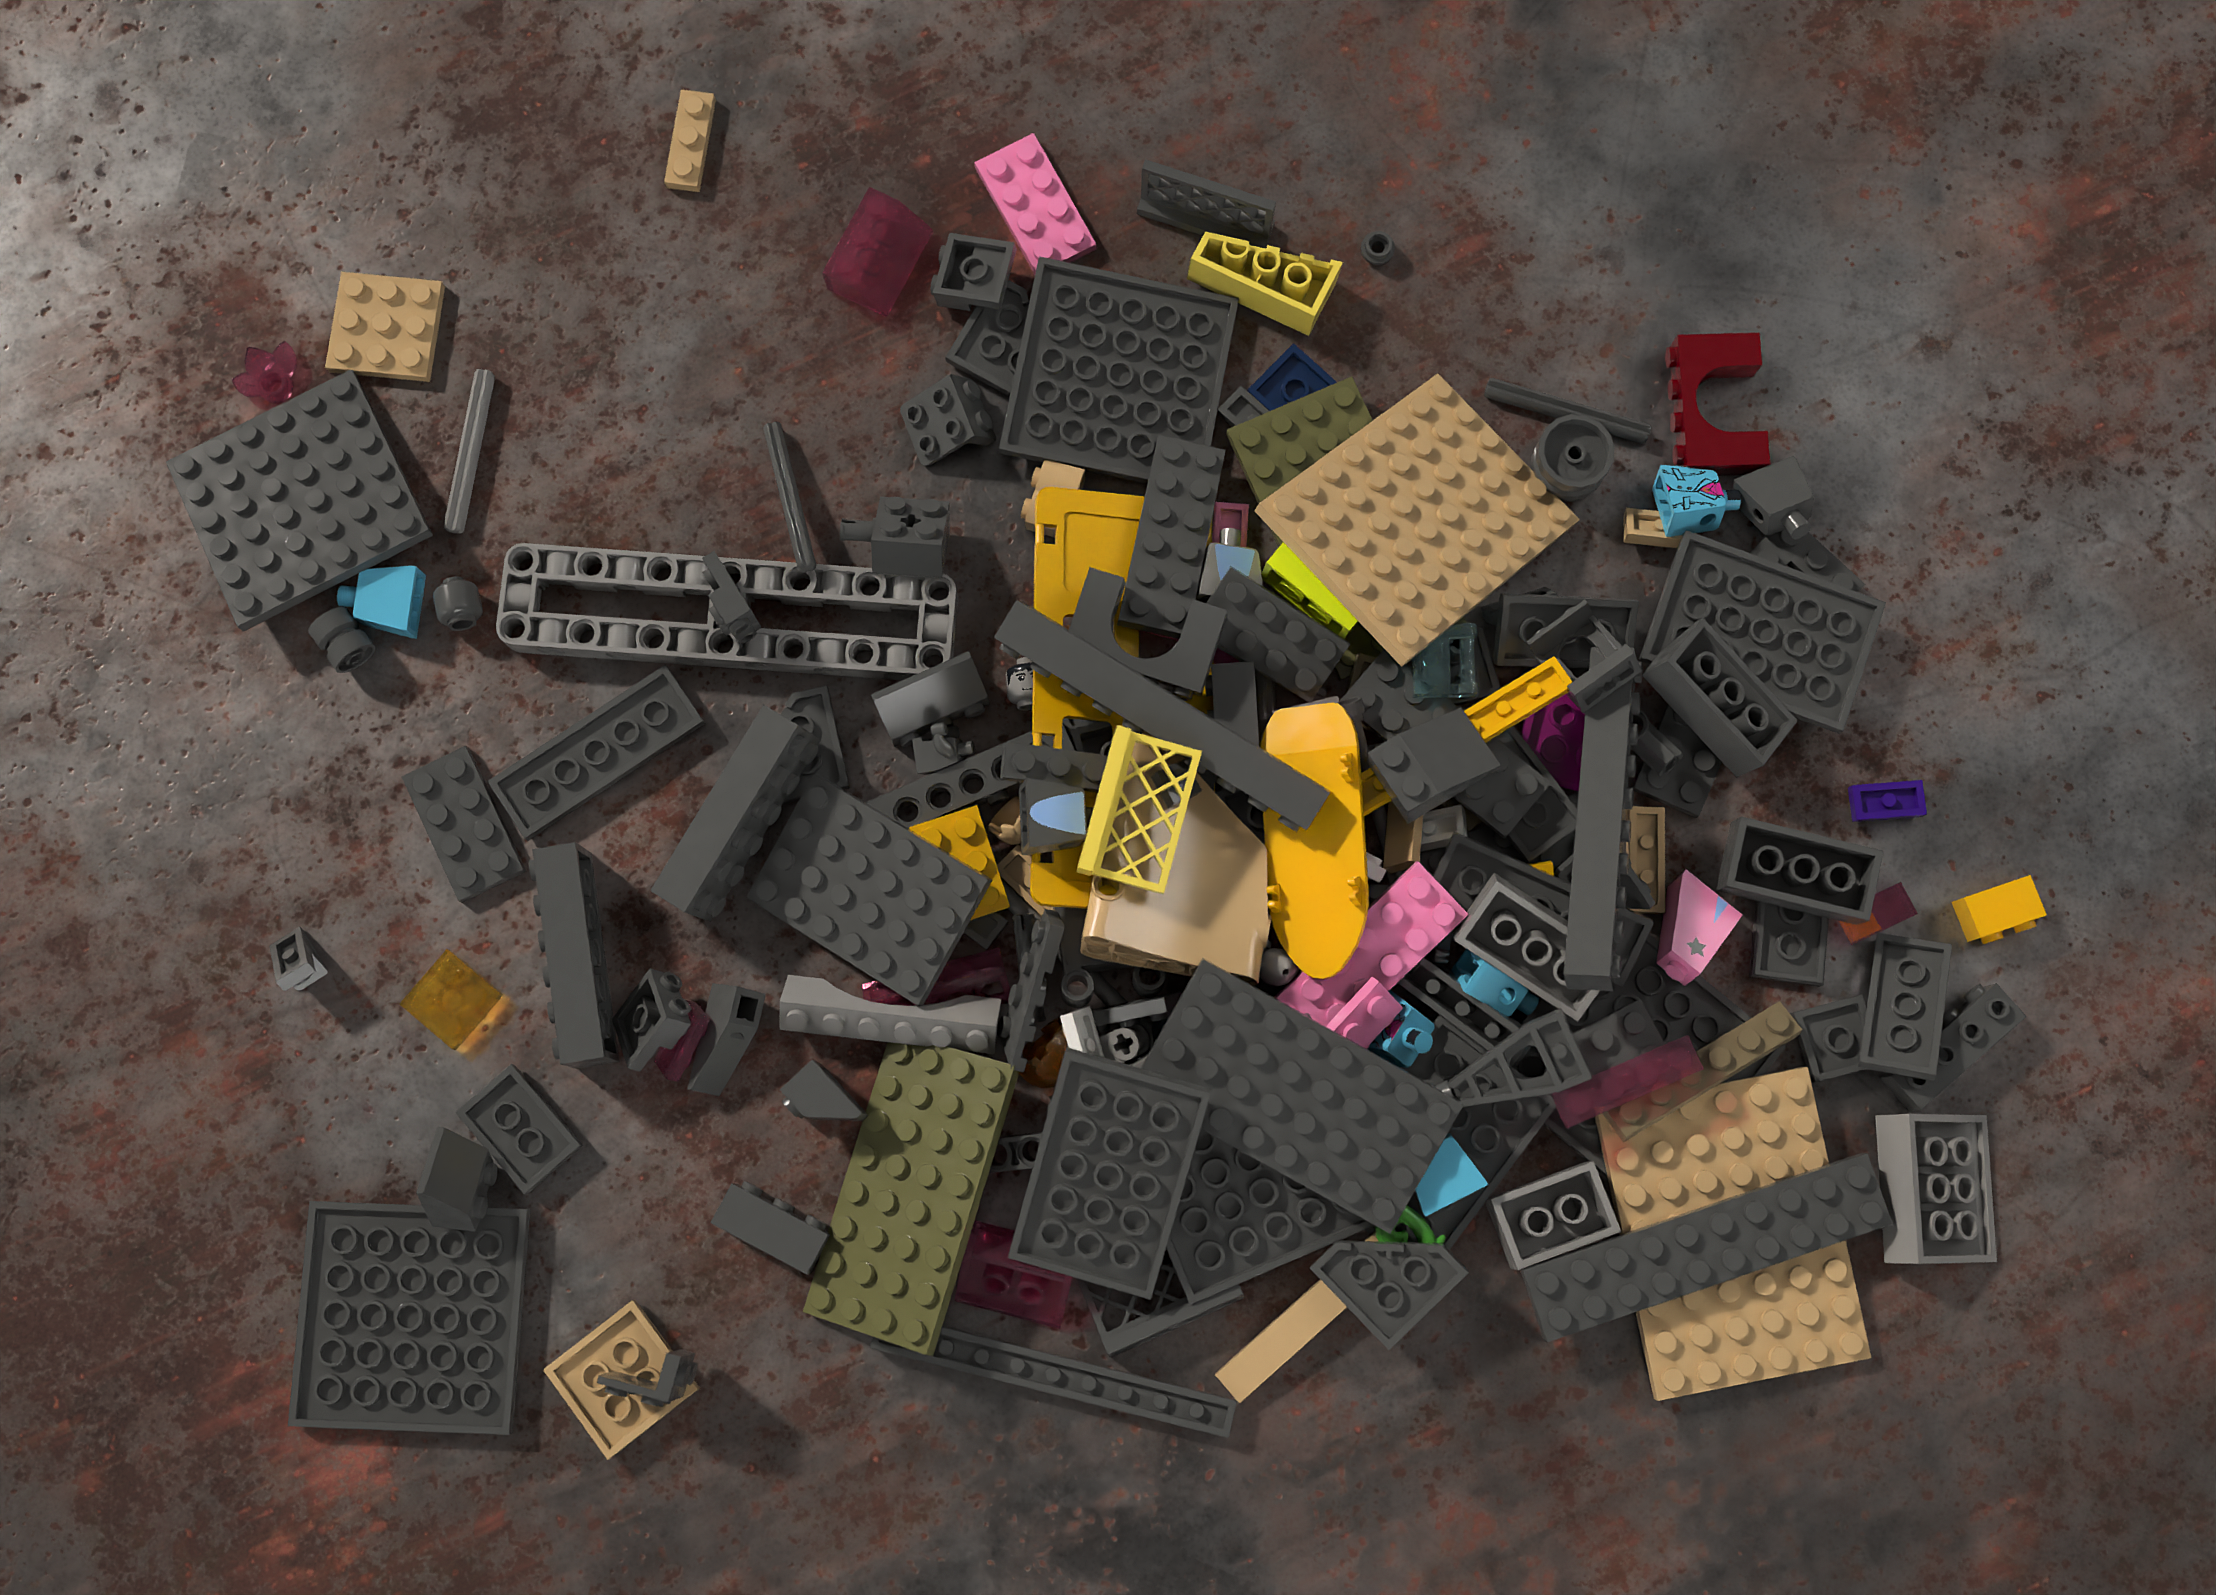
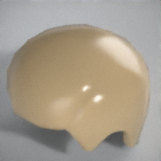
[988,796,1021,845]

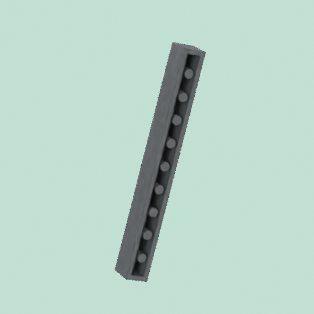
[994,600,1330,832]
[1564,647,1643,991]

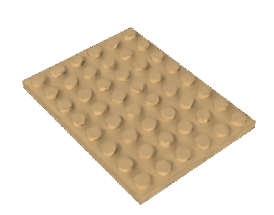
[1254,373,1580,667]
[1593,1067,1871,1401]

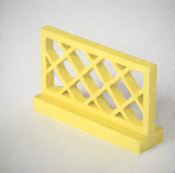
[1076,725,1202,894]

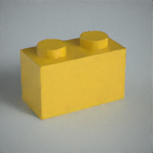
[1951,875,2047,945]

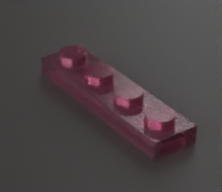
[1551,1035,1704,1128]

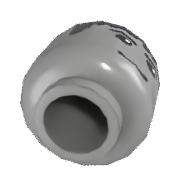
[1006,657,1033,710]

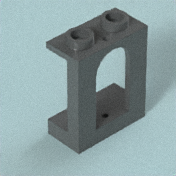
[1527,600,1642,713]

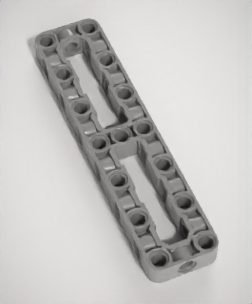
[496,543,958,680]

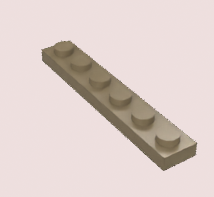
[1602,1001,1803,1142]

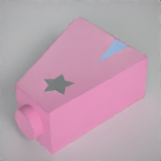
[1656,869,1742,986]

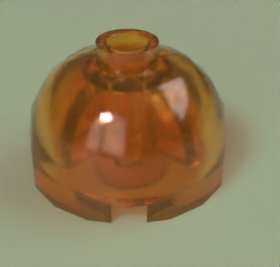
[1019,1017,1069,1089]

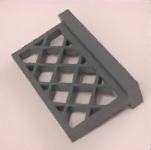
[1137,159,1276,248]
[1076,1264,1244,1358]

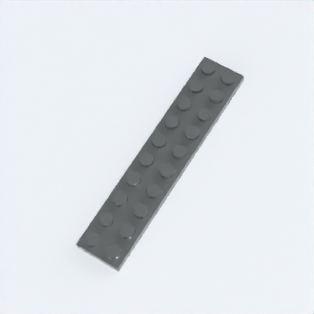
[1520,1153,1893,1342]

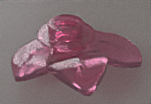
[232,341,297,403]

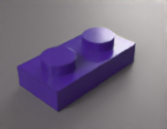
[1848,780,1927,822]

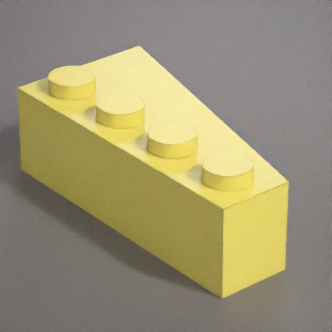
[1187,231,1343,336]

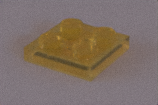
[399,949,503,1050]

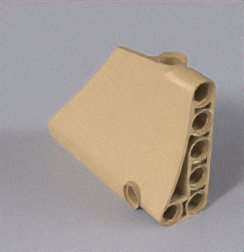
[1080,718,1271,986]

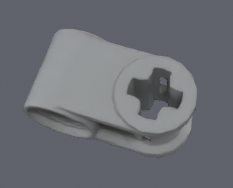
[1099,1024,1151,1063]

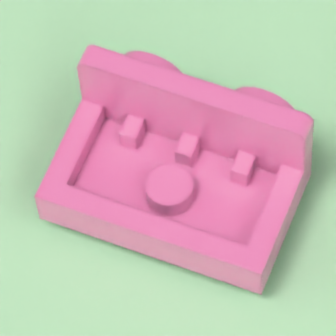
[1326,977,1403,1049]

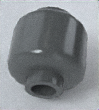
[433,576,483,631]

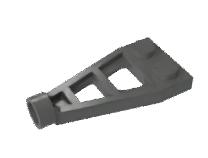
[1434,1008,1592,1107]

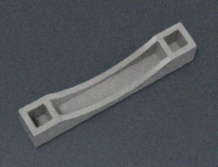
[780,975,1002,1054]

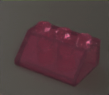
[822,187,933,317]
[954,1220,1073,1329]

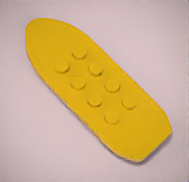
[1260,702,1369,979]

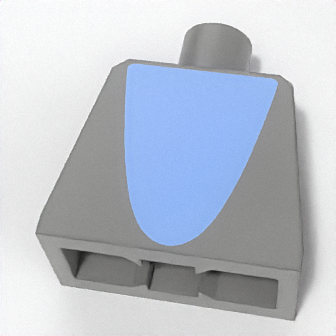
[1195,528,1263,603]

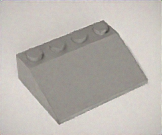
[1875,1114,1997,1264]

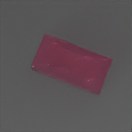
[654,1000,709,1082]

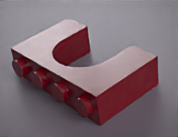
[1665,332,1770,476]

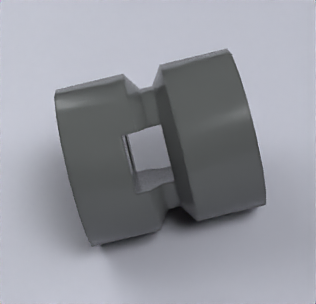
[308,607,376,673]

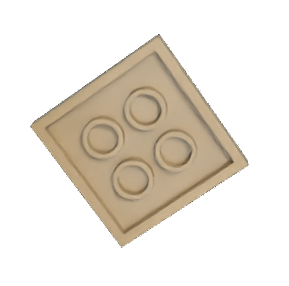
[325,272,445,382]
[543,1300,700,1460]

